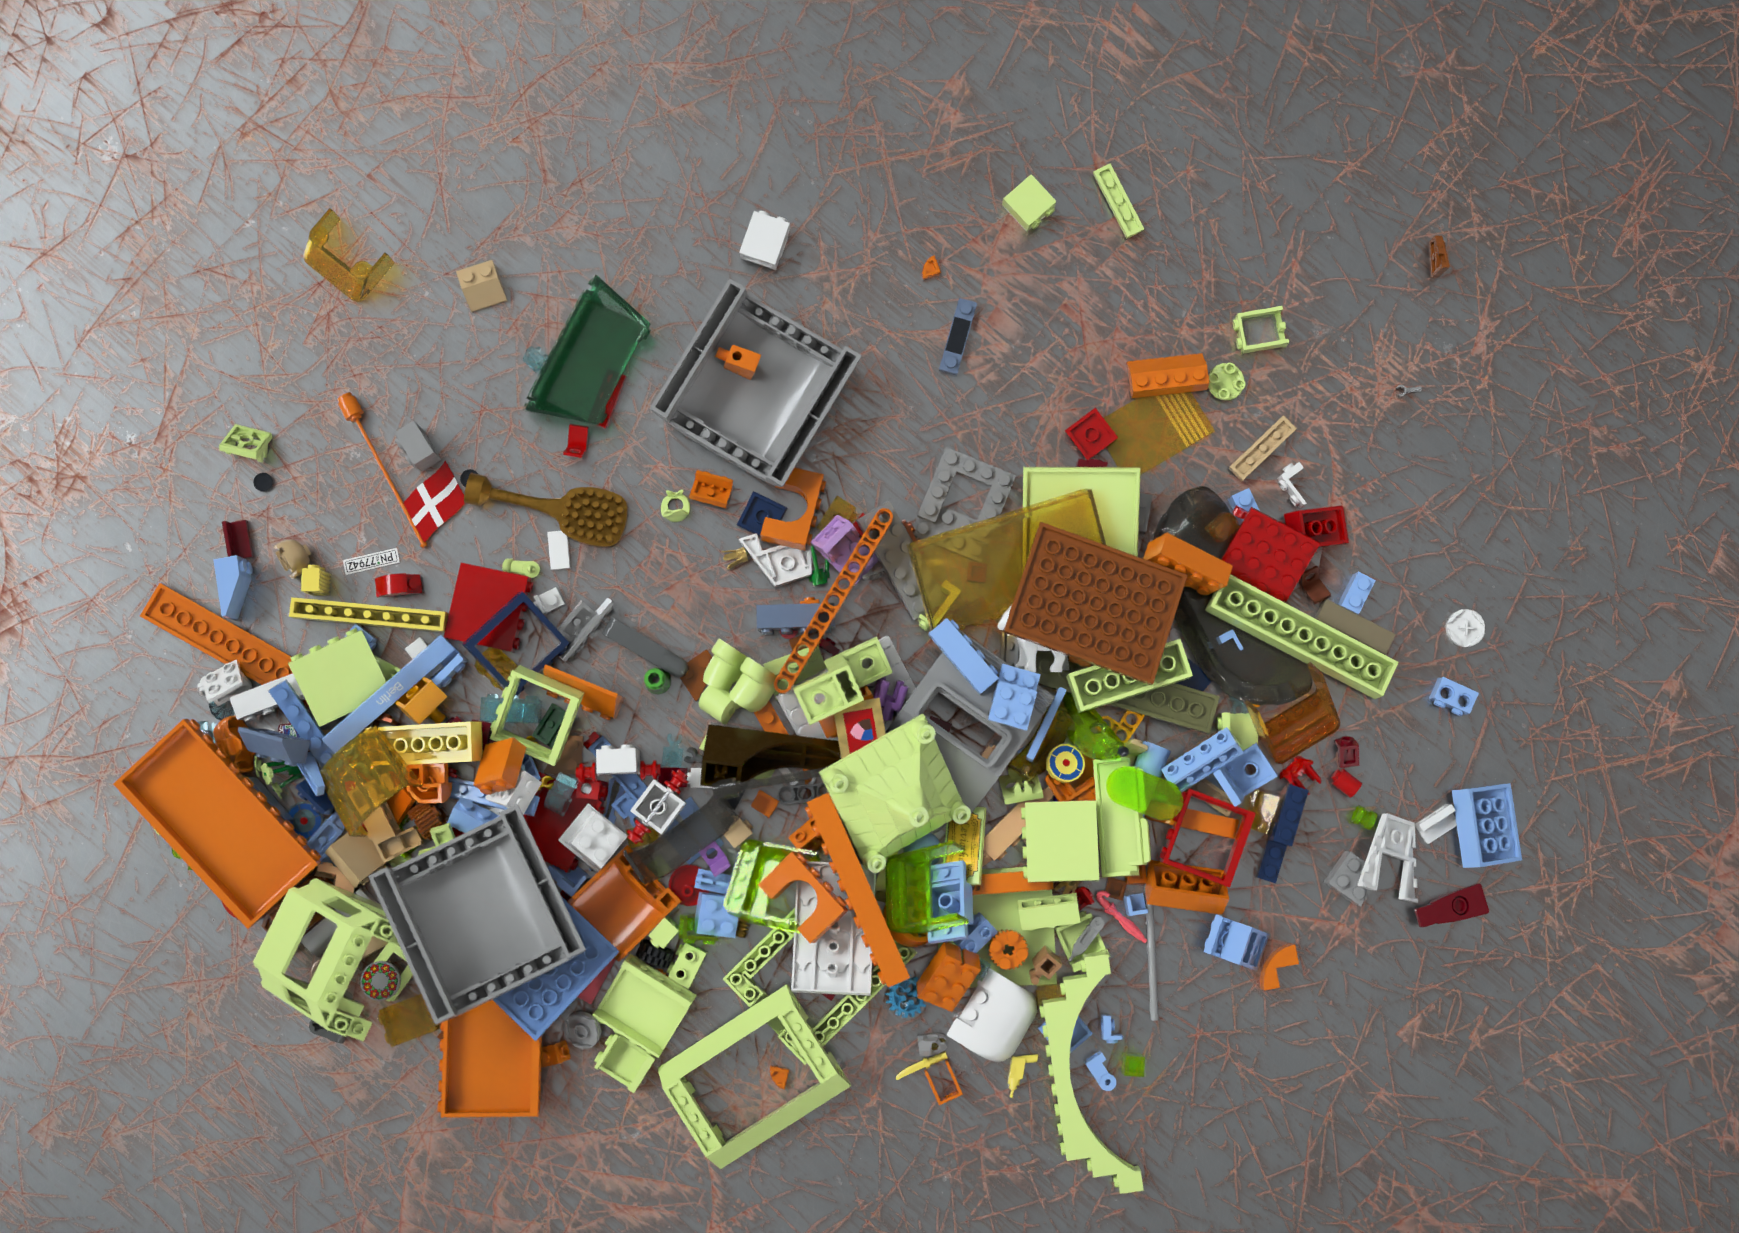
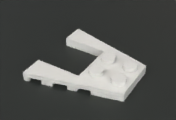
[1357,814,1418,903]

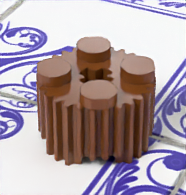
[407,803,449,841]

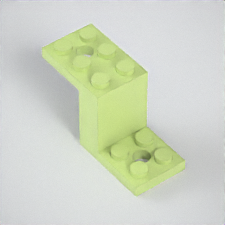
[793,637,893,725]

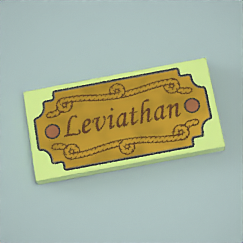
[943,807,987,885]

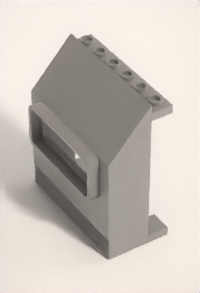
[886,629,1055,813]

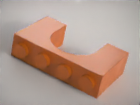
[760,468,827,551]
[758,852,849,944]

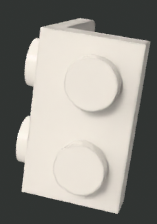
[485,770,542,815]

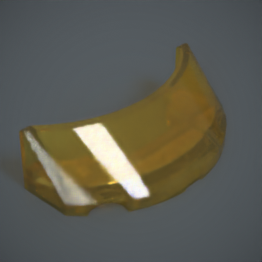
[1007,704,1072,782]

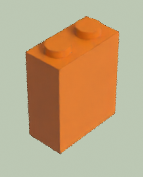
[473,737,526,795]

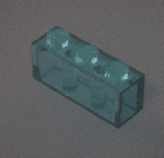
[480,694,542,724]

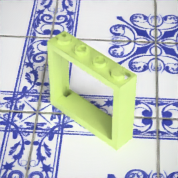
[490,665,585,766]

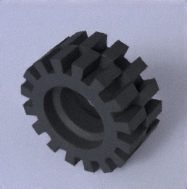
[636,939,674,968]

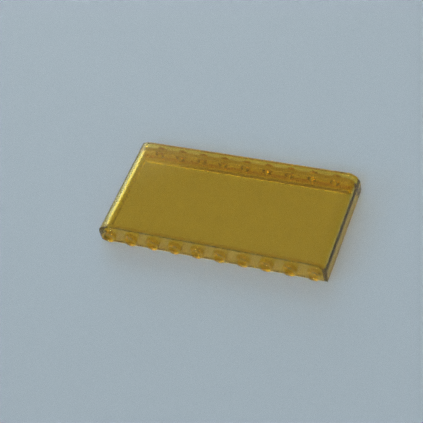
[906,489,1106,632]

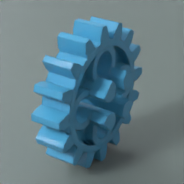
[885,975,926,1018]

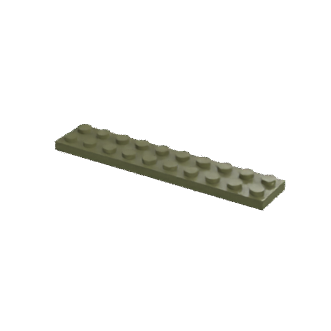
[1034,651,1220,734]

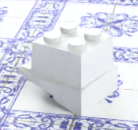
[558,803,628,873]

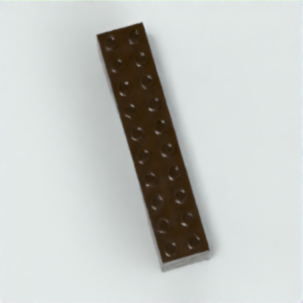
[700,724,841,790]

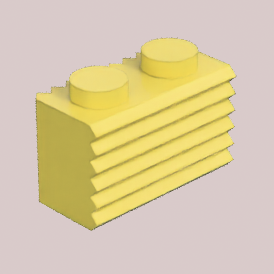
[301,565,331,596]

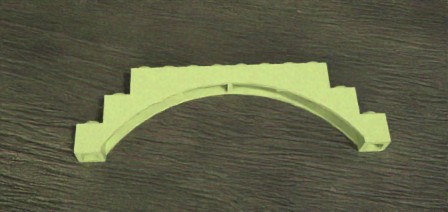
[1039,951,1144,1194]

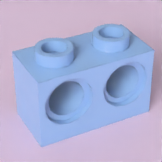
[1429,677,1479,716]

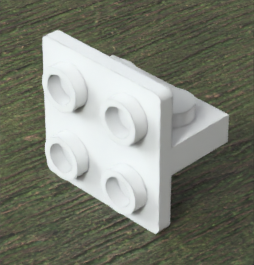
[203,660,252,706]

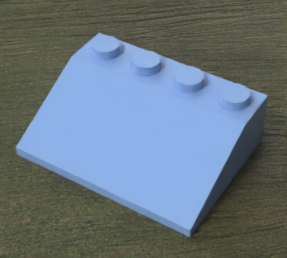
[1452,783,1522,868]

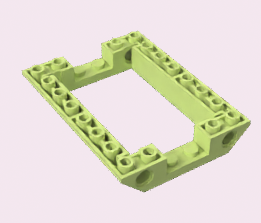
[723,908,917,1065]
[657,984,852,1169]

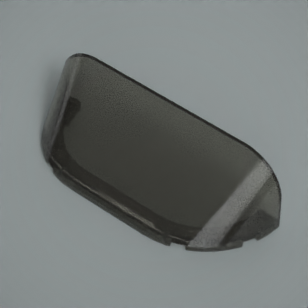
[1153,486,1312,705]

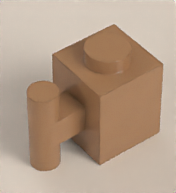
[1029,946,1062,985]

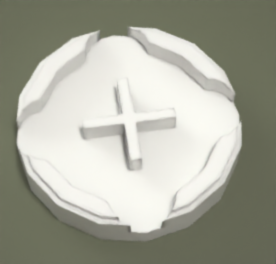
[1446,609,1485,647]

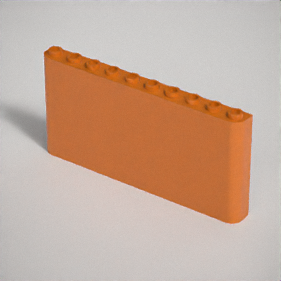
[113,719,321,929]
[438,1000,542,1117]

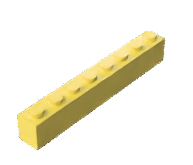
[289,597,449,633]

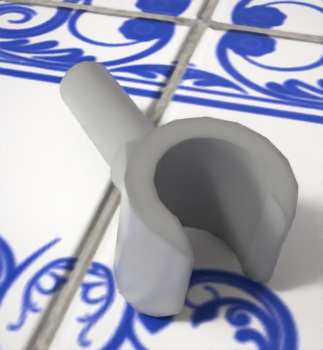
[1396,385,1422,398]

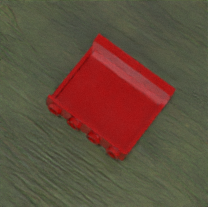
[444,563,533,653]
[523,772,605,873]

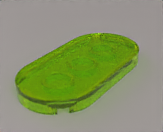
[1106,766,1183,820]

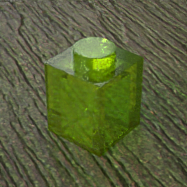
[1121,1053,1145,1077]

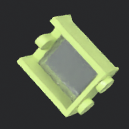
[1233,306,1289,354]

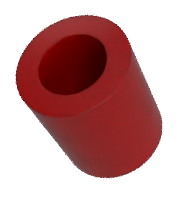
[1331,769,1362,798]

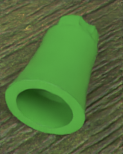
[644,668,671,695]

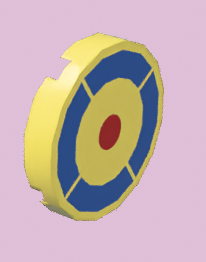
[1046,744,1085,783]

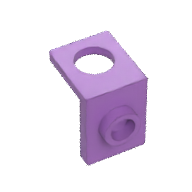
[698,840,731,877]

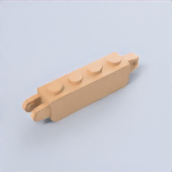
[982,787,1054,867]

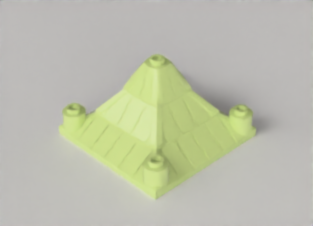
[819,714,971,873]

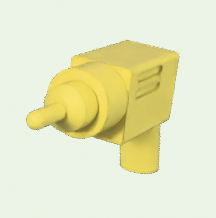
[1008,1054,1038,1098]

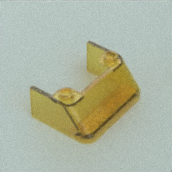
[303,208,395,302]

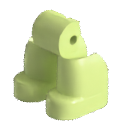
[699,639,782,724]

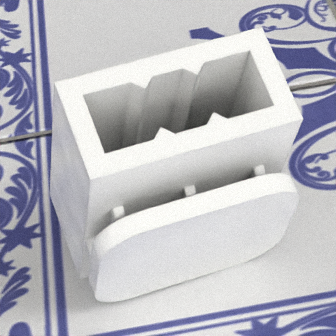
[739,211,790,270]

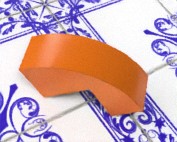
[1260,943,1299,991]

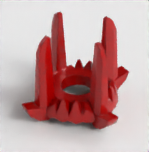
[1279,756,1321,795]

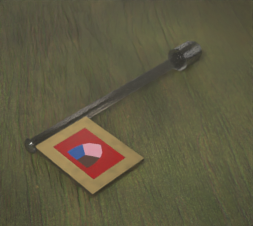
[712,698,886,800]

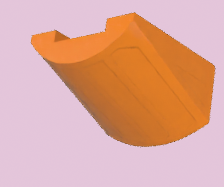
[568,845,681,962]

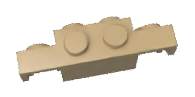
[349,773,424,863]

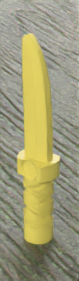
[896,1051,948,1080]

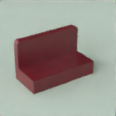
[222,520,254,559]

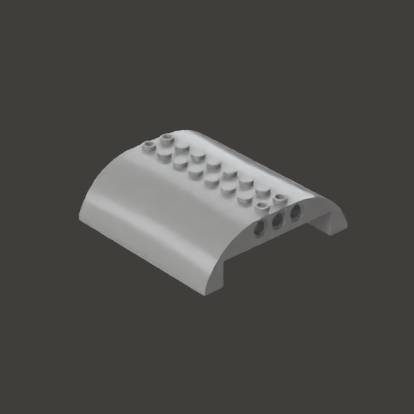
[650,278,862,487]
[368,804,586,1025]

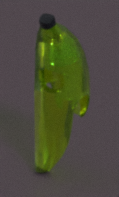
[1063,692,1129,762]

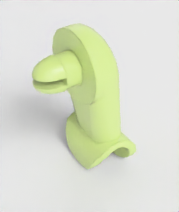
[502,558,540,578]

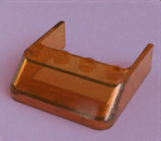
[1245,662,1340,764]

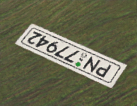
[343,548,400,575]

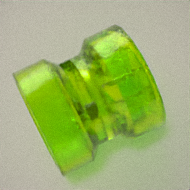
[1351,805,1377,830]

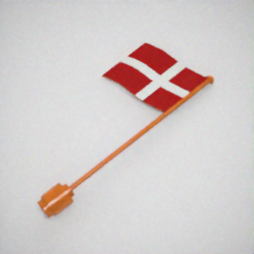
[337,392,465,548]

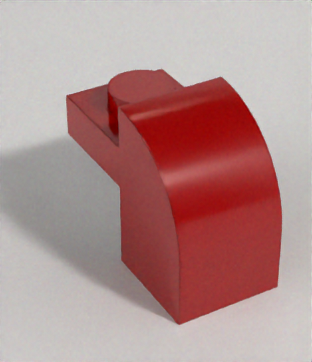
[375,573,422,598]

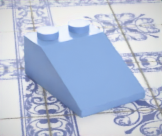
[213,555,253,620]

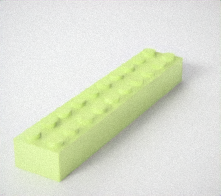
[1205,575,1399,699]

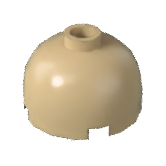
[273,540,311,579]

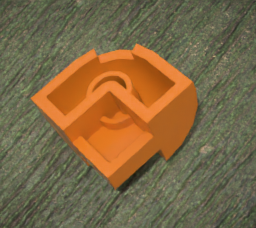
[405,763,452,804]

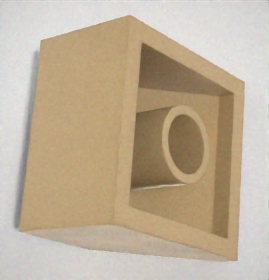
[456,260,507,312]

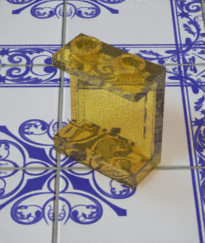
[378,994,440,1047]

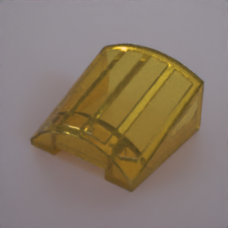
[320,726,423,837]

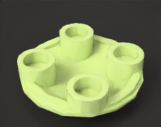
[1208,363,1246,400]

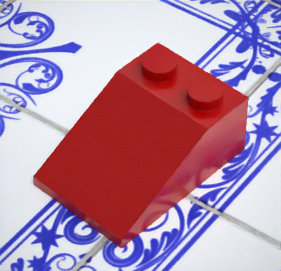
[1284,506,1349,548]

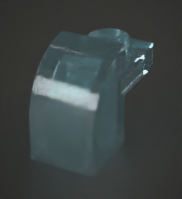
[544,772,578,816]

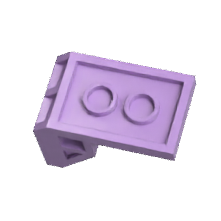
[811,515,879,586]

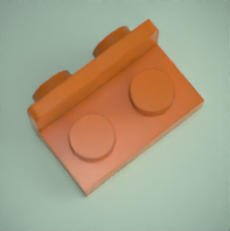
[789,818,824,858]

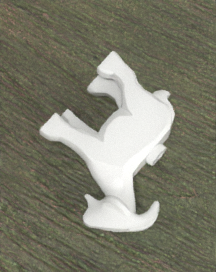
[997,605,1069,672]

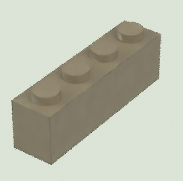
[1314,599,1396,655]

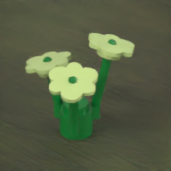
[254,756,302,799]

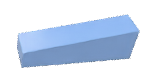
[297,752,325,796]

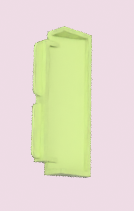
[1093,757,1151,878]

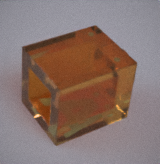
[1204,512,1240,542]

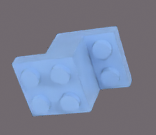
[988,664,1041,731]
[1204,915,1269,971]

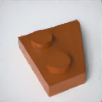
[1429,236,1450,278]

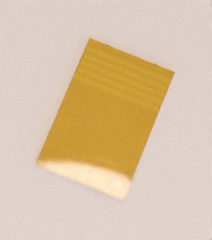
[1104,392,1215,475]

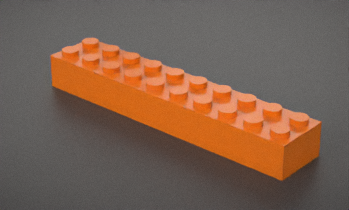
[805,793,910,988]

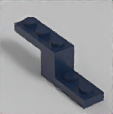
[1256,784,1309,883]

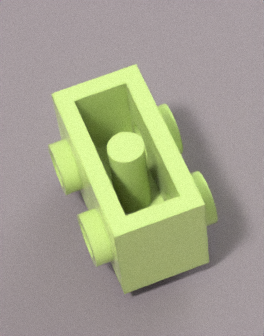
[667,942,708,989]

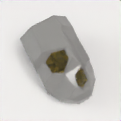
[917,1033,949,1056]

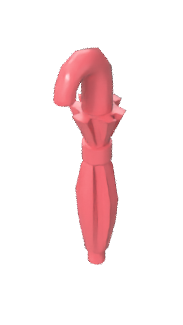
[1096,890,1147,943]

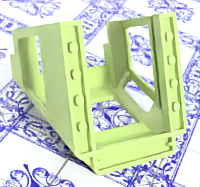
[253,878,399,1042]

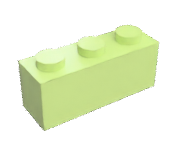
[1018,893,1081,931]

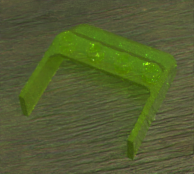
[723,839,821,933]
[885,841,968,933]

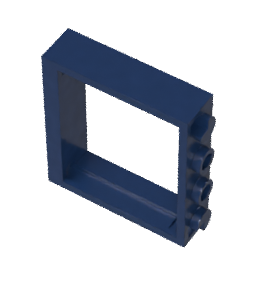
[462,592,569,696]

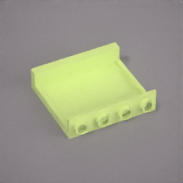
[288,628,387,727]
[1021,801,1099,883]
[593,953,697,1058]

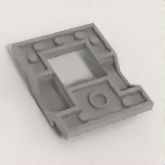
[913,447,1016,563]

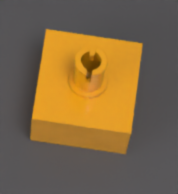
[394,677,447,725]

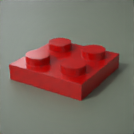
[1065,408,1118,460]

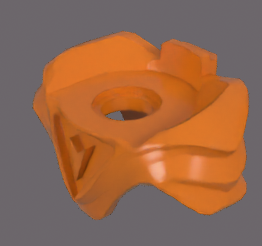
[213,715,255,773]

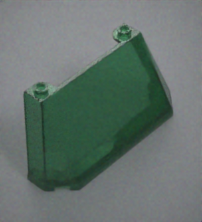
[522,275,651,425]

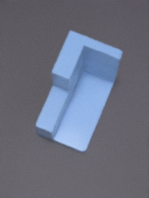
[548,865,592,897]

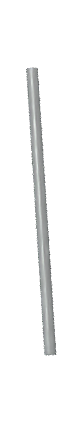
[1145,824,1159,1021]

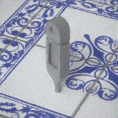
[1069,916,1104,962]

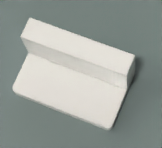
[1415,804,1457,844]

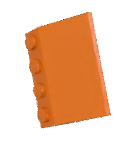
[542,664,625,721]

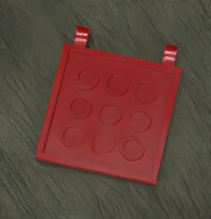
[1221,505,1320,603]

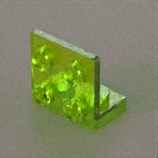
[679,913,721,945]

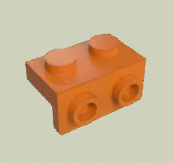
[689,470,733,508]

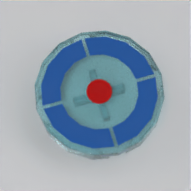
[288,801,325,840]

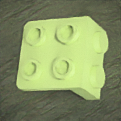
[1216,713,1258,750]

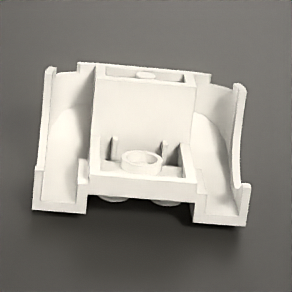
[947,966,1038,1062]

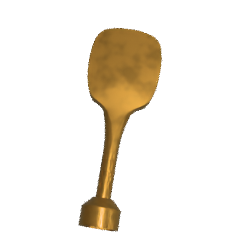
[464,473,627,547]

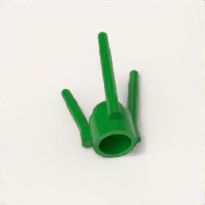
[809,546,830,586]

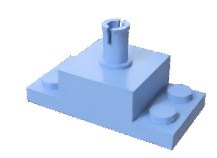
[927,860,973,944]

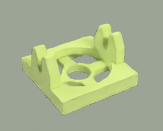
[219,424,272,463]
[998,761,1044,804]

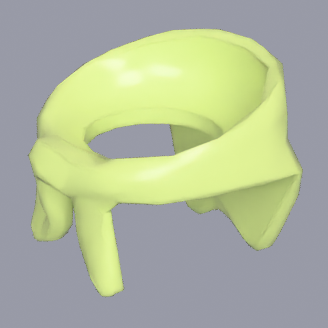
[661,490,690,522]

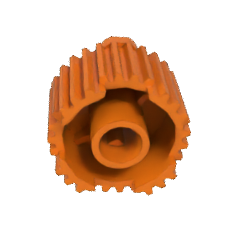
[988,929,1028,970]

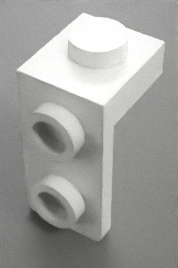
[1277,462,1307,508]

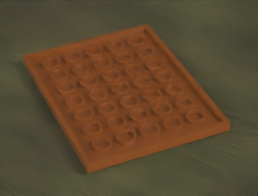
[1003,522,1188,685]

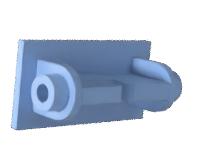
[694,869,737,896]

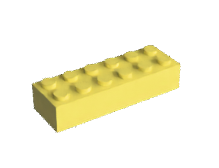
[365,722,483,767]

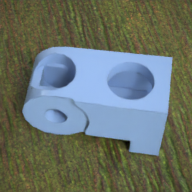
[1084,1051,1116,1091]

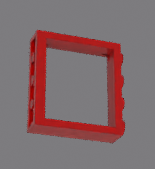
[1159,788,1256,887]

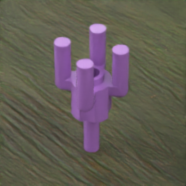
[873,677,908,724]

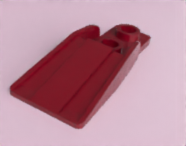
[1415,883,1489,928]

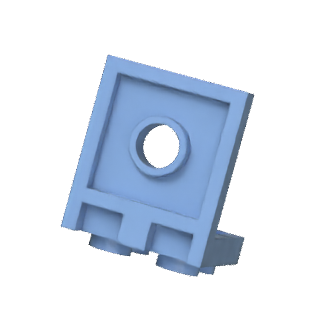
[1213,742,1278,806]

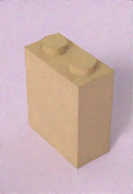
[325,824,388,888]

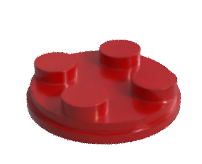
[668,865,709,906]

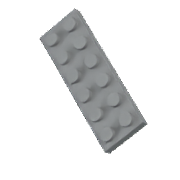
[856,501,946,620]

